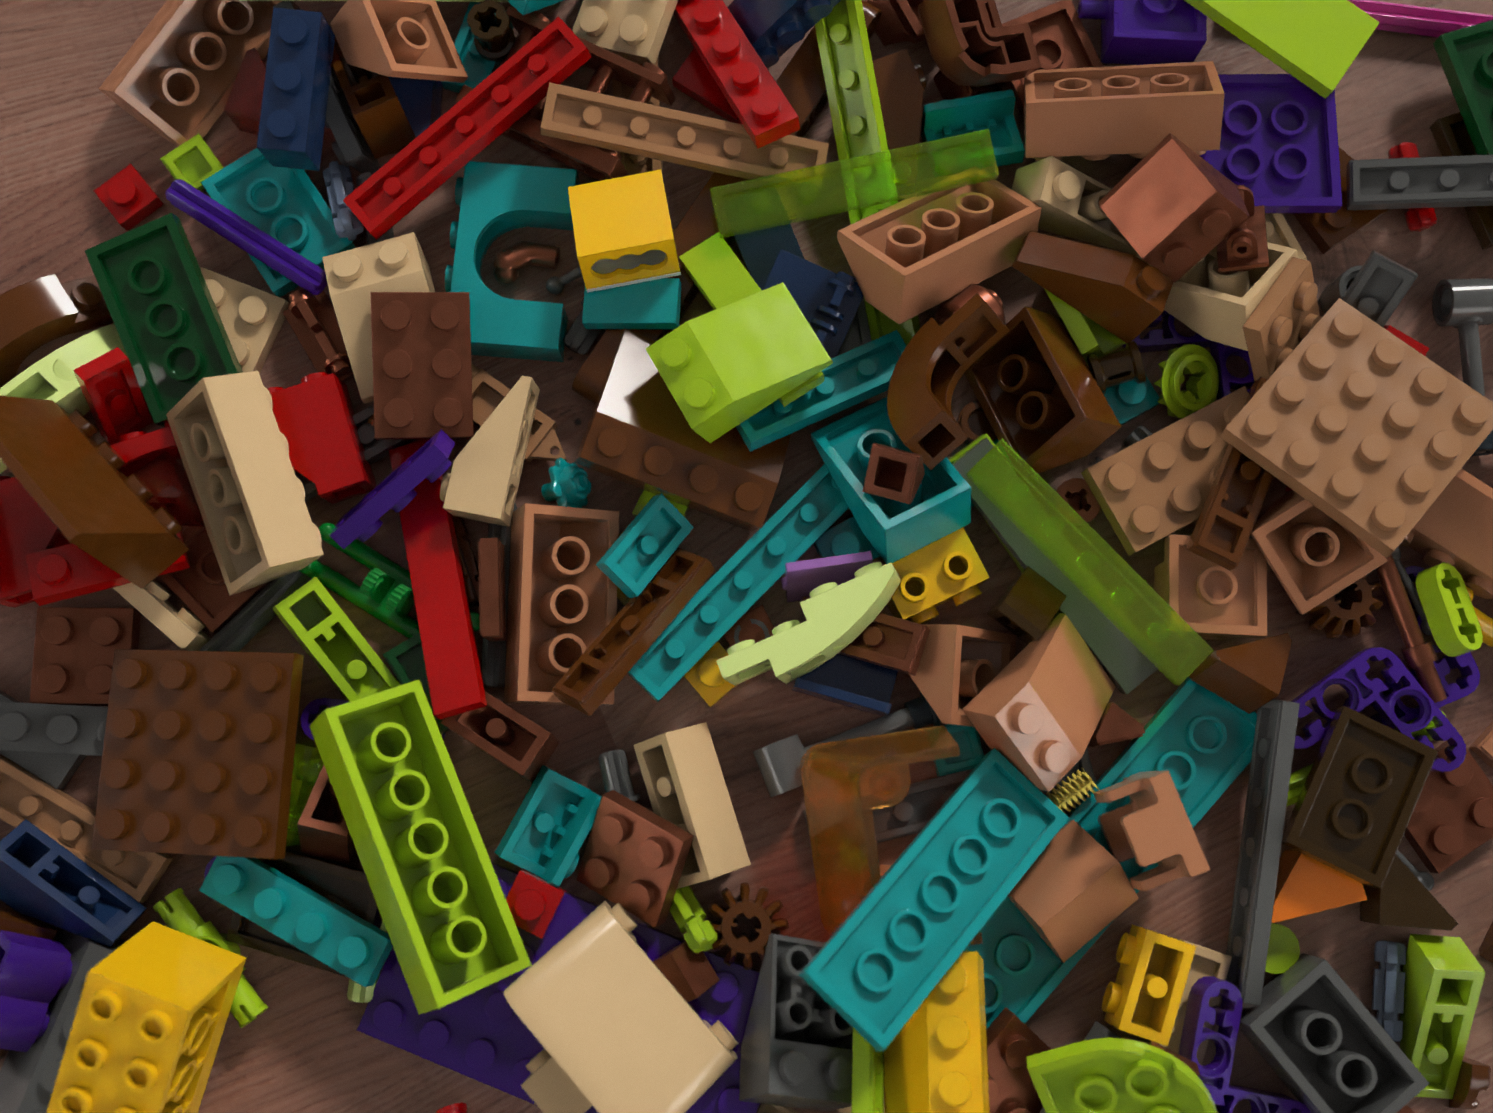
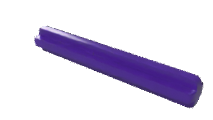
[165,179,328,295]

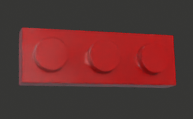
[25,518,190,606]

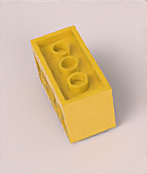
[46,921,246,1113]

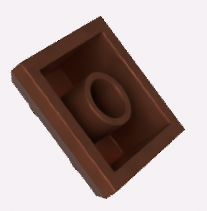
[1098,133,1250,282]

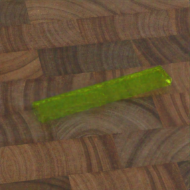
[710,129,999,239]
[965,438,1214,685]

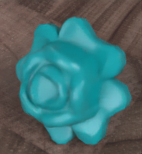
[541,458,592,508]

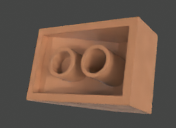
[962,613,1116,792]

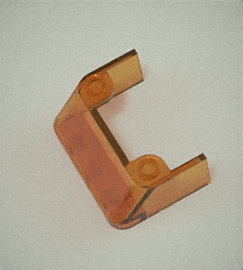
[800,725,983,946]

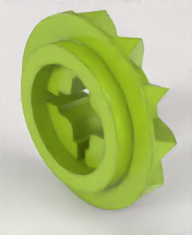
[1154,344,1219,419]

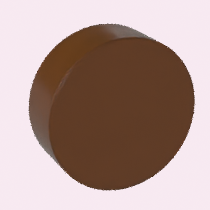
[956,400,997,445]

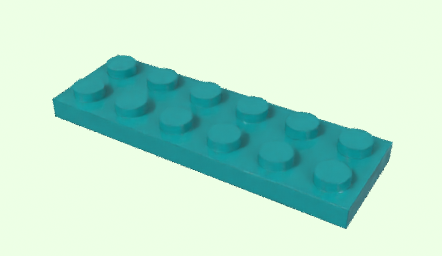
[799,748,1069,1051]

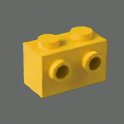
[885,527,990,624]
[1102,924,1196,1046]

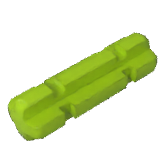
[669,885,717,953]

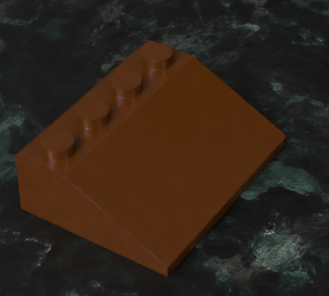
[574,328,791,531]
[0,396,189,589]

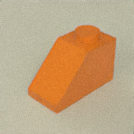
[1271,848,1367,924]

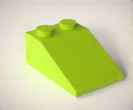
[646,282,833,443]

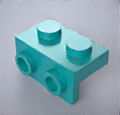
[921,89,1025,178]
[495,765,601,888]

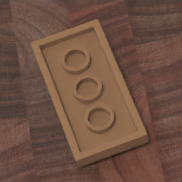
[1081,386,1276,556]

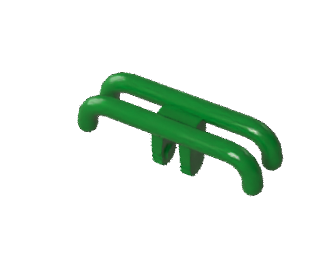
[299,523,480,638]

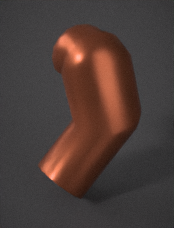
[492,241,560,284]

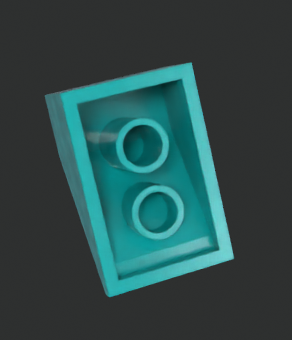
[811,397,971,564]

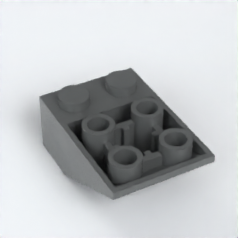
[739,934,853,1111]

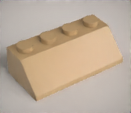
[166,370,324,595]

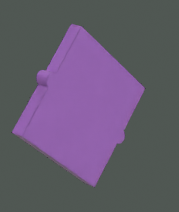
[781,551,873,603]

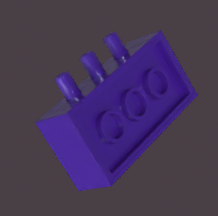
[1078,0,1207,65]

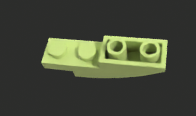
[0,323,128,474]
[716,562,901,686]

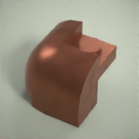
[918,0,1041,87]

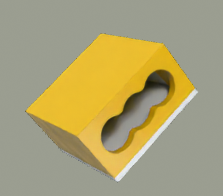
[568,169,681,293]

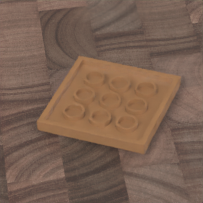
[1220,298,1493,558]

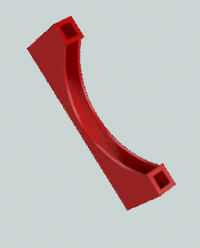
[0,372,376,608]

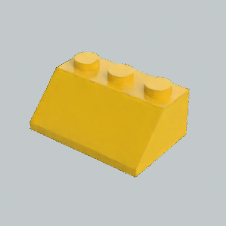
[884,951,990,1113]

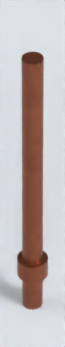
[1375,554,1447,703]

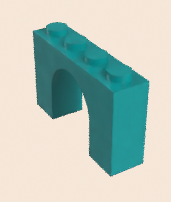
[445,161,580,362]

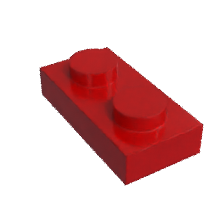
[73,347,153,445]

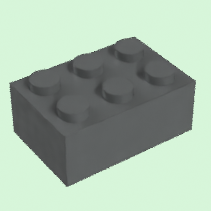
[1239,953,1429,1113]

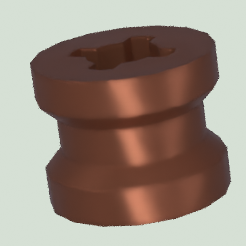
[1047,478,1101,531]

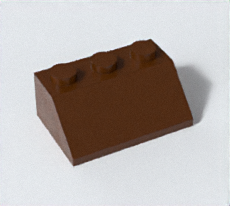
[964,306,1122,479]

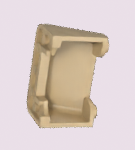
[503,901,738,1113]

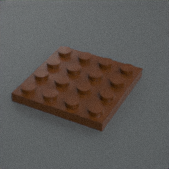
[92,649,304,859]

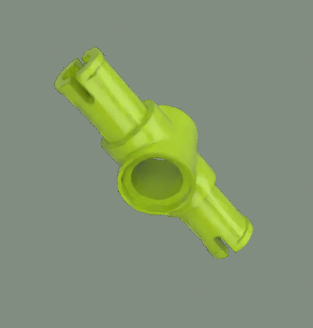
[153,888,269,1029]

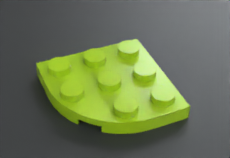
[1026,1037,1218,1113]

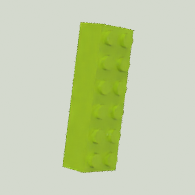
[309,680,532,1014]

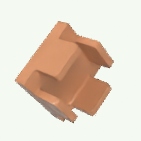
[1153,534,1267,641]
[1093,771,1210,891]

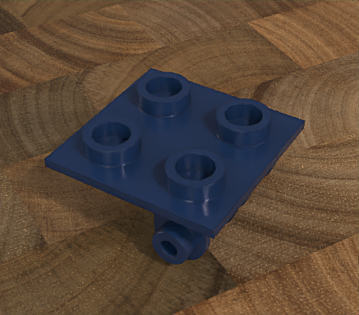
[762,249,863,359]

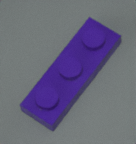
[330,429,455,549]

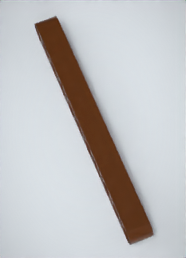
[572,0,882,405]

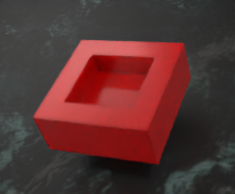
[94,163,164,231]
[506,869,567,939]

